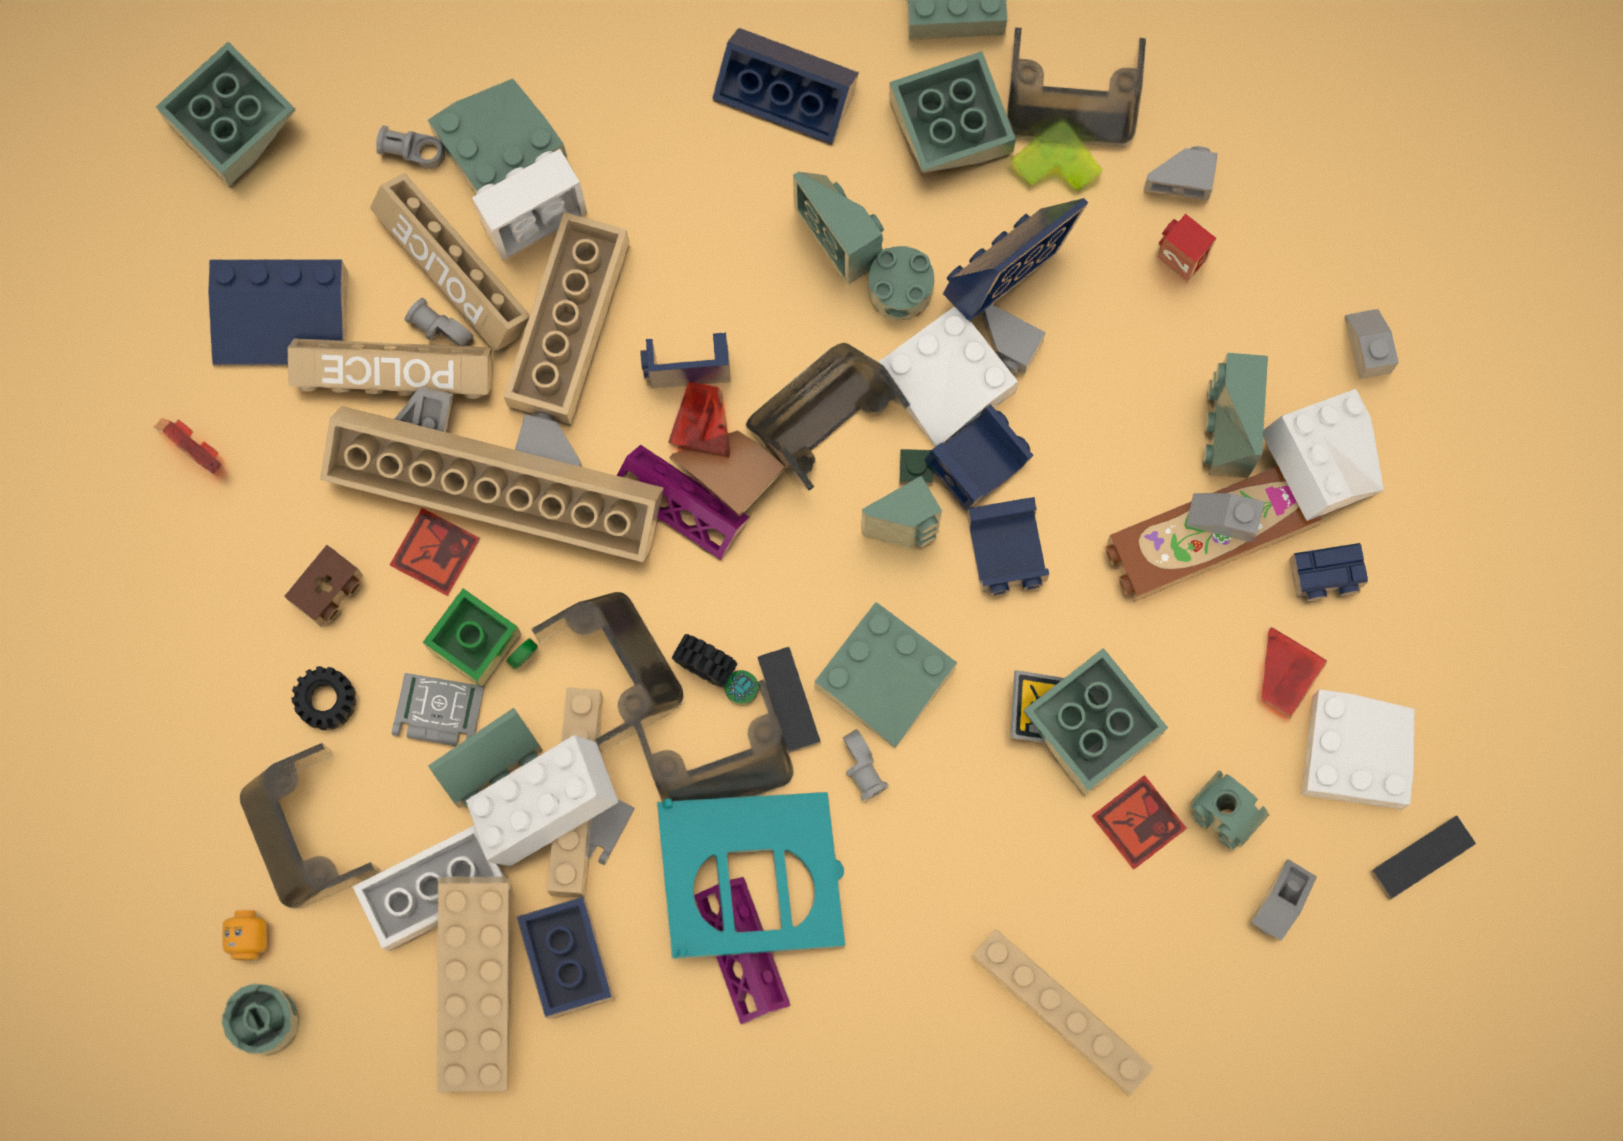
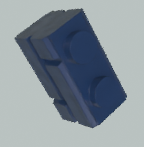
[1290,543,1368,601]

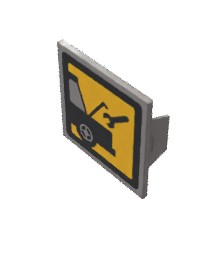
[1010,670,1064,743]

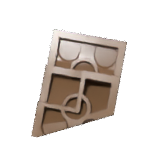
[669,430,785,518]

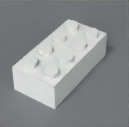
[466,735,618,867]
[353,825,511,951]

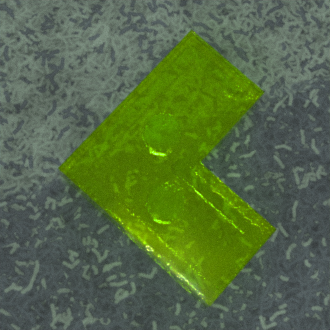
[1011,118,1103,190]

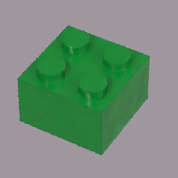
[422,588,521,688]

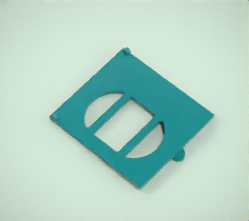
[657,792,845,959]

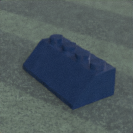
[712,28,859,144]

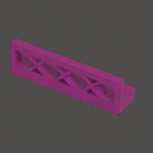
[617,444,750,560]
[694,877,791,1025]

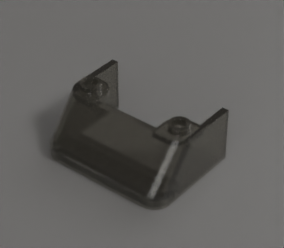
[1006,27,1146,148]
[746,343,911,491]
[531,592,684,753]
[634,679,794,802]
[239,743,381,909]

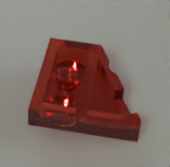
[668,382,730,458]
[153,418,222,474]
[1262,627,1327,719]

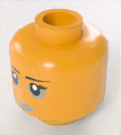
[222,910,267,960]

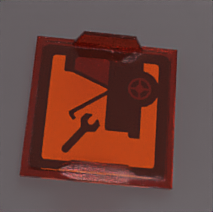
[390,508,480,596]
[1091,775,1187,870]

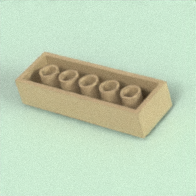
[503,212,629,425]
[437,877,509,1092]

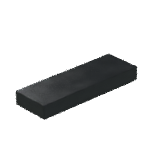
[757,647,821,753]
[1371,815,1476,900]

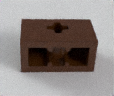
[284,545,363,627]

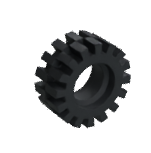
[672,634,738,688]
[291,666,356,730]

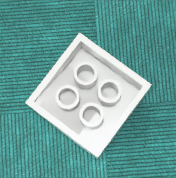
[472,149,588,261]
[877,306,1018,447]
[1263,389,1384,521]
[1301,689,1415,810]

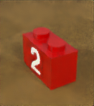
[1157,213,1217,281]

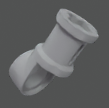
[376,125,445,169]
[404,298,474,346]
[842,729,889,802]

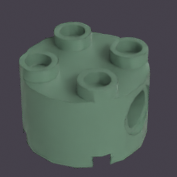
[868,246,934,320]
[1190,770,1269,851]
[222,984,298,1055]

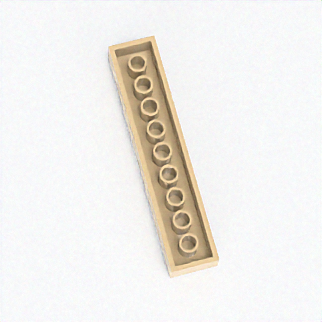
[320,406,663,562]

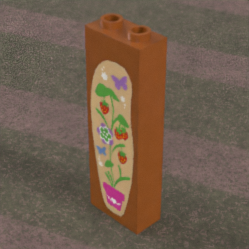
[1105,466,1322,602]

